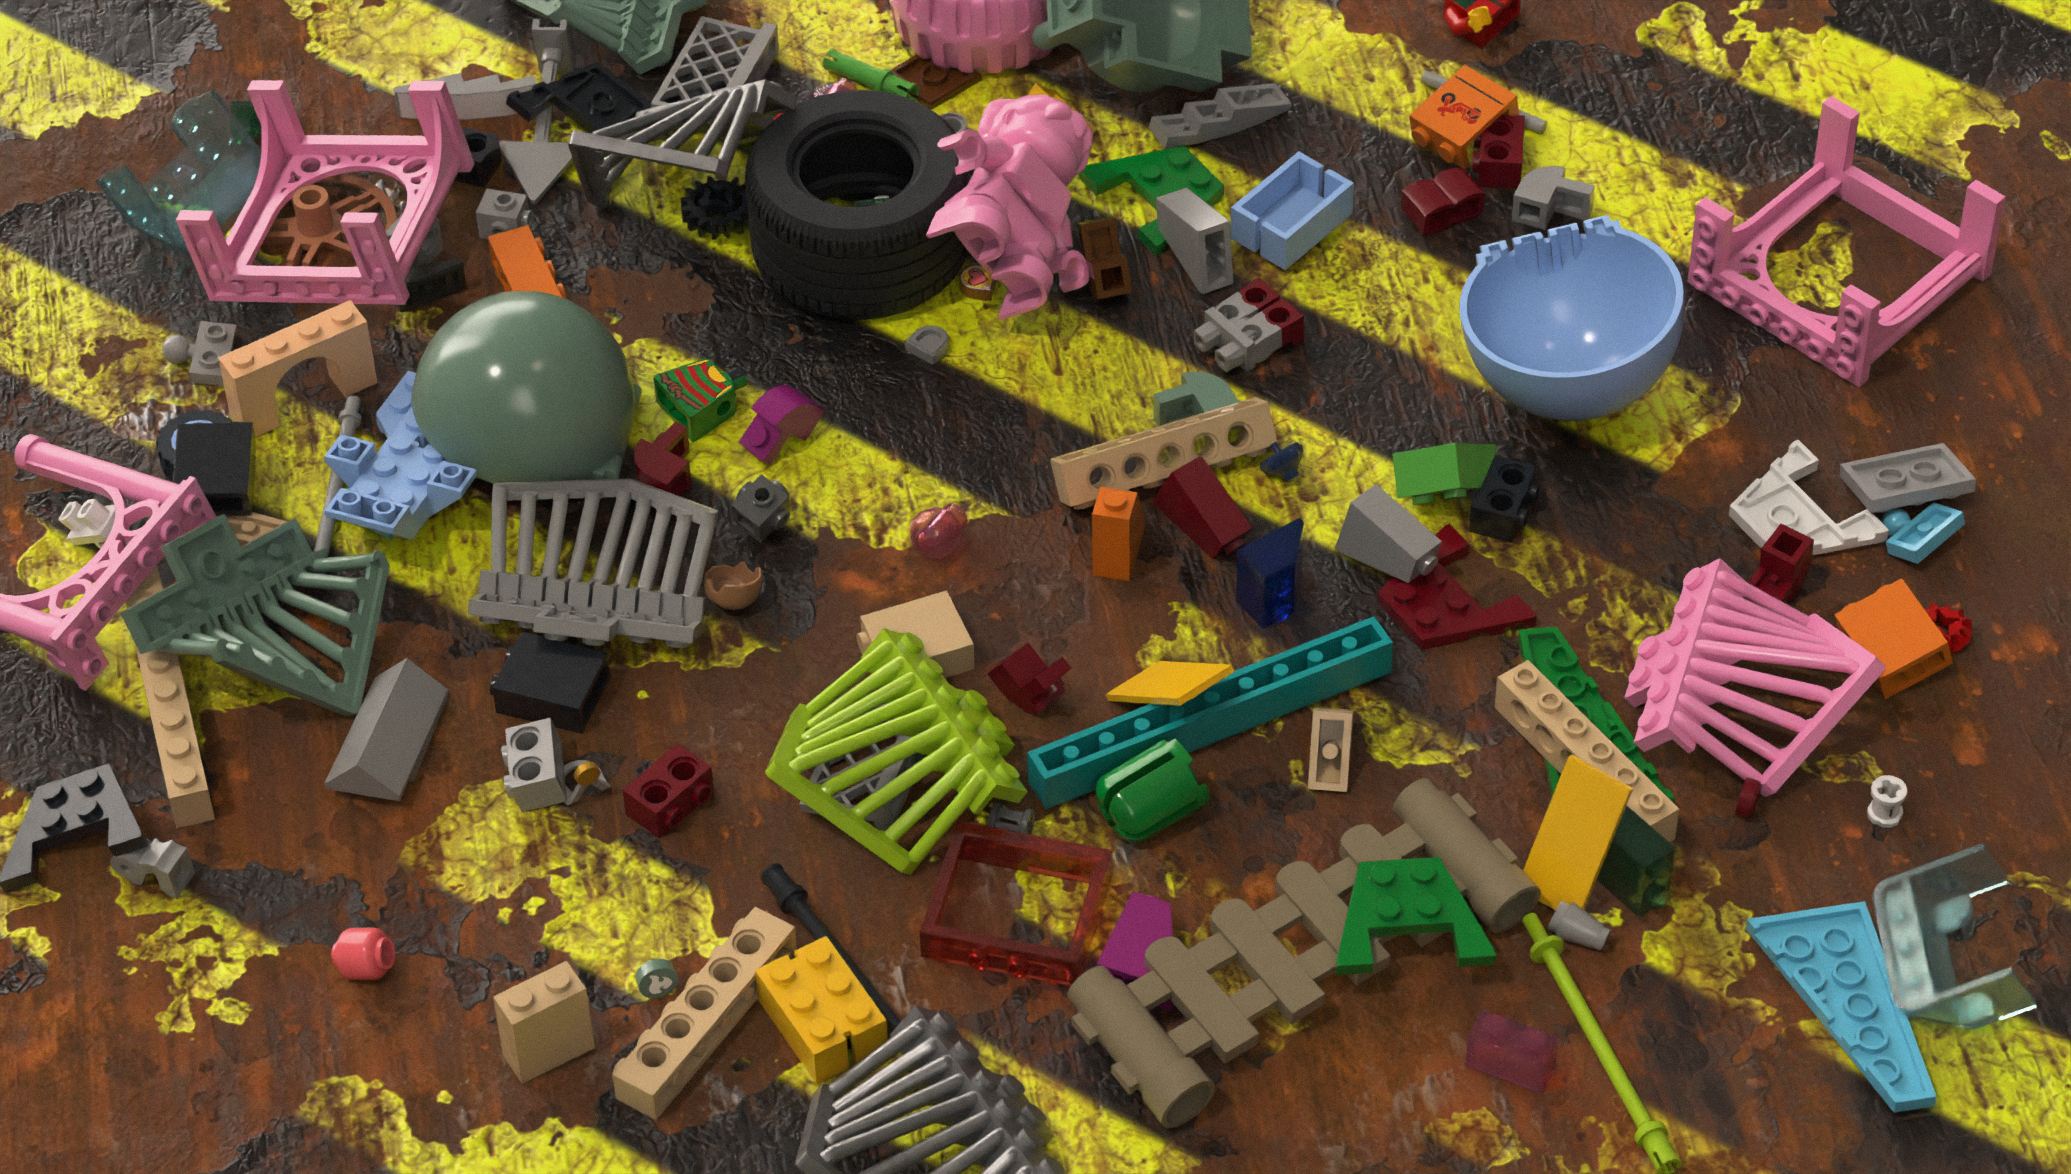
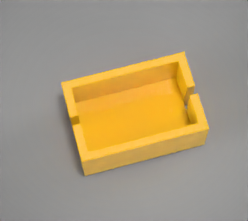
[755,936,888,1084]

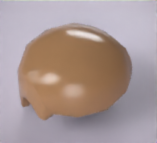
[703,561,762,610]

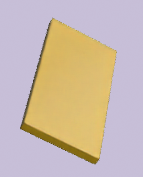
[1105,661,1235,706]
[1523,755,1634,911]

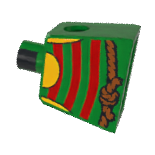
[653,358,747,443]

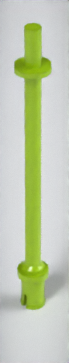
[1522,913,1682,1174]

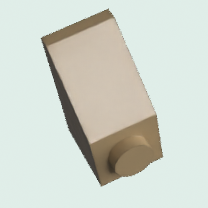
[1308,707,1354,792]

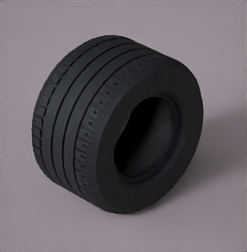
[745,90,969,320]

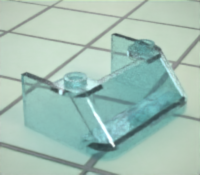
[1873,843,2037,1029]

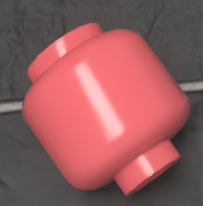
[331,927,395,980]

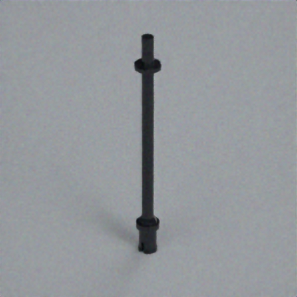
[760,863,913,1073]

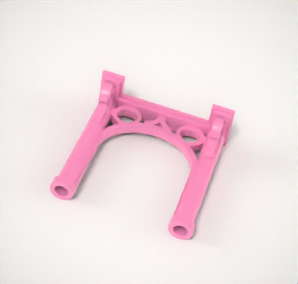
[0,434,216,691]

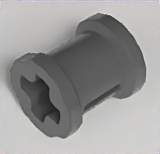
[987,801,1035,844]

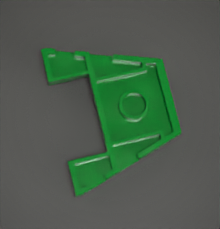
[1079,146,1224,256]
[1335,857,1496,975]

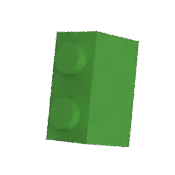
[1393,443,1497,505]

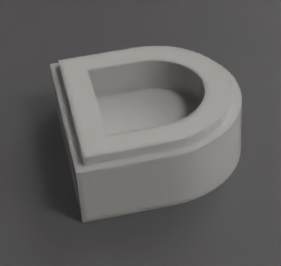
[905,326,949,365]

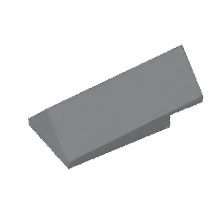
[324,658,449,801]

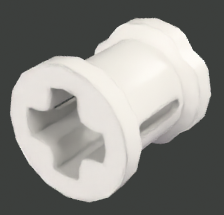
[1867,775,1907,828]

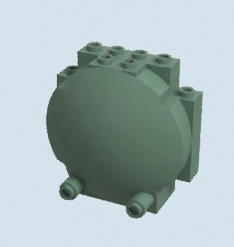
[1032,0,1252,93]

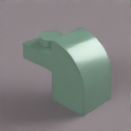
[1154,372,1239,430]

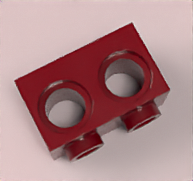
[1472,114,1525,189]
[622,743,714,839]

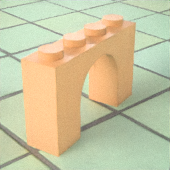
[218,300,378,437]

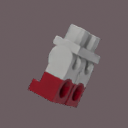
[1193,278,1304,372]

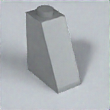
[1156,188,1233,294]
[1335,484,1442,583]

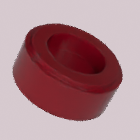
[1735,777,1762,819]

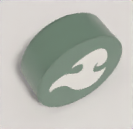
[635,959,678,998]

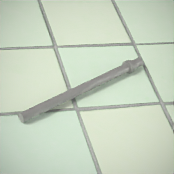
[314,396,361,574]

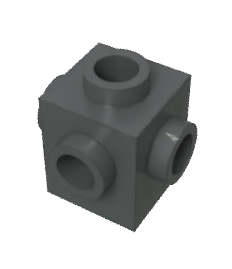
[731,474,791,543]

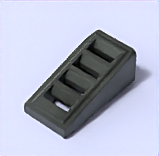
[396,258,467,313]

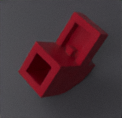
[634,422,692,497]
[1743,523,1814,602]
[987,642,1072,714]

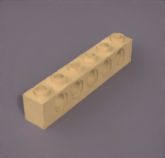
[1050,397,1278,509]
[1495,660,1679,857]
[612,907,797,1120]

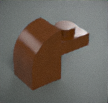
[1077,216,1132,299]

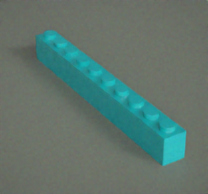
[1027,616,1393,809]

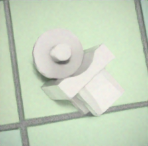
[59,499,115,549]

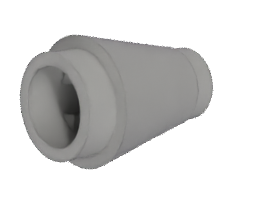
[1547,900,1611,951]

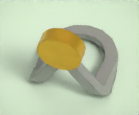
[564,760,611,805]

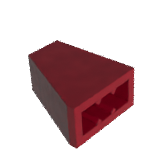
[1153,455,1252,559]

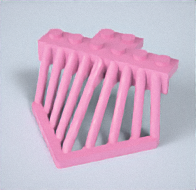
[1624,558,1886,797]

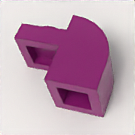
[738,385,825,464]

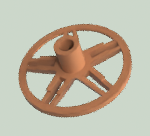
[251,173,397,267]

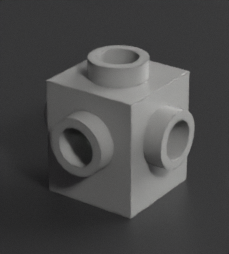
[476,189,534,239]

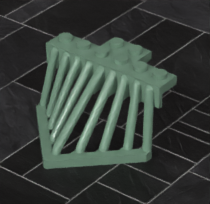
[509,0,708,75]
[120,514,390,717]

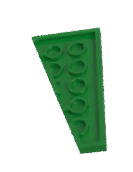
[1518,626,1675,804]

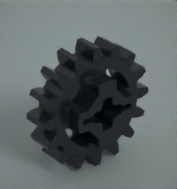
[680,176,749,240]

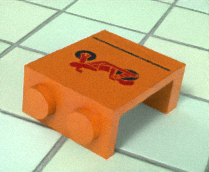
[1409,65,1519,170]

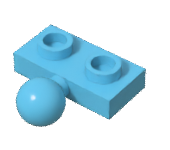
[1881,502,1965,564]

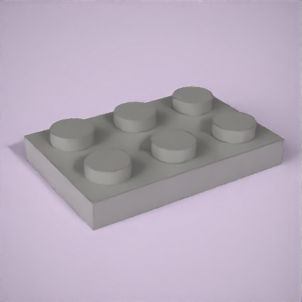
[1840,443,1976,513]

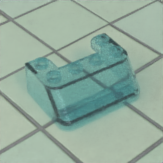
[96,90,261,251]

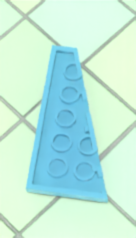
[1746,901,1937,1113]

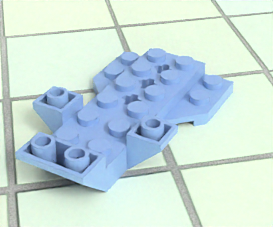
[324,371,477,540]

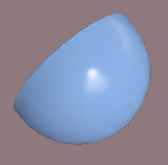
[1459,215,1684,421]

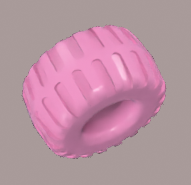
[889,0,1052,74]

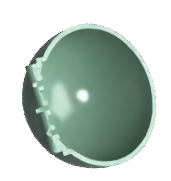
[412,291,642,484]

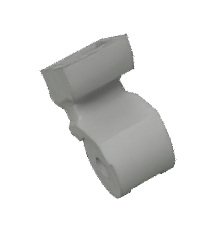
[110,838,195,899]

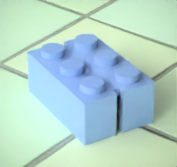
[1230,151,1354,270]

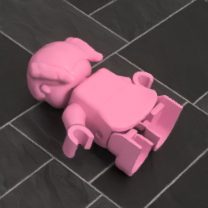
[926,95,1093,320]

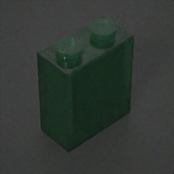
[1597,806,1675,918]

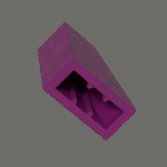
[1096,892,1175,1012]

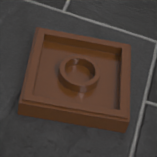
[891,54,982,110]

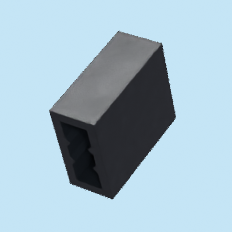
[173,422,257,516]
[490,632,611,734]

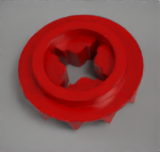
[1924,602,1972,653]

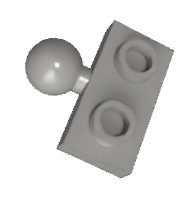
[162,321,237,386]

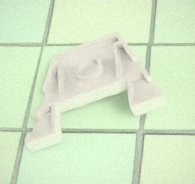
[1729,440,1889,555]

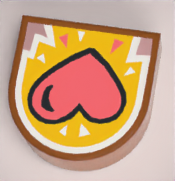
[959,265,997,301]

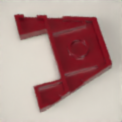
[1377,523,1537,650]

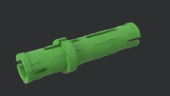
[823,49,919,101]

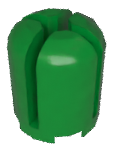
[1096,737,1210,844]

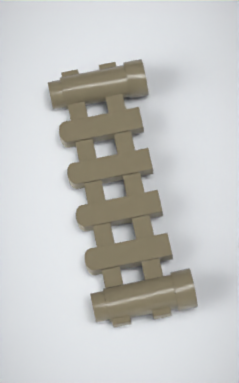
[1067,778,1541,1128]

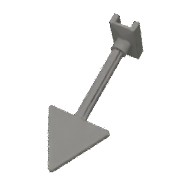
[499,19,575,205]

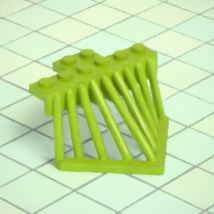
[765,628,1028,874]

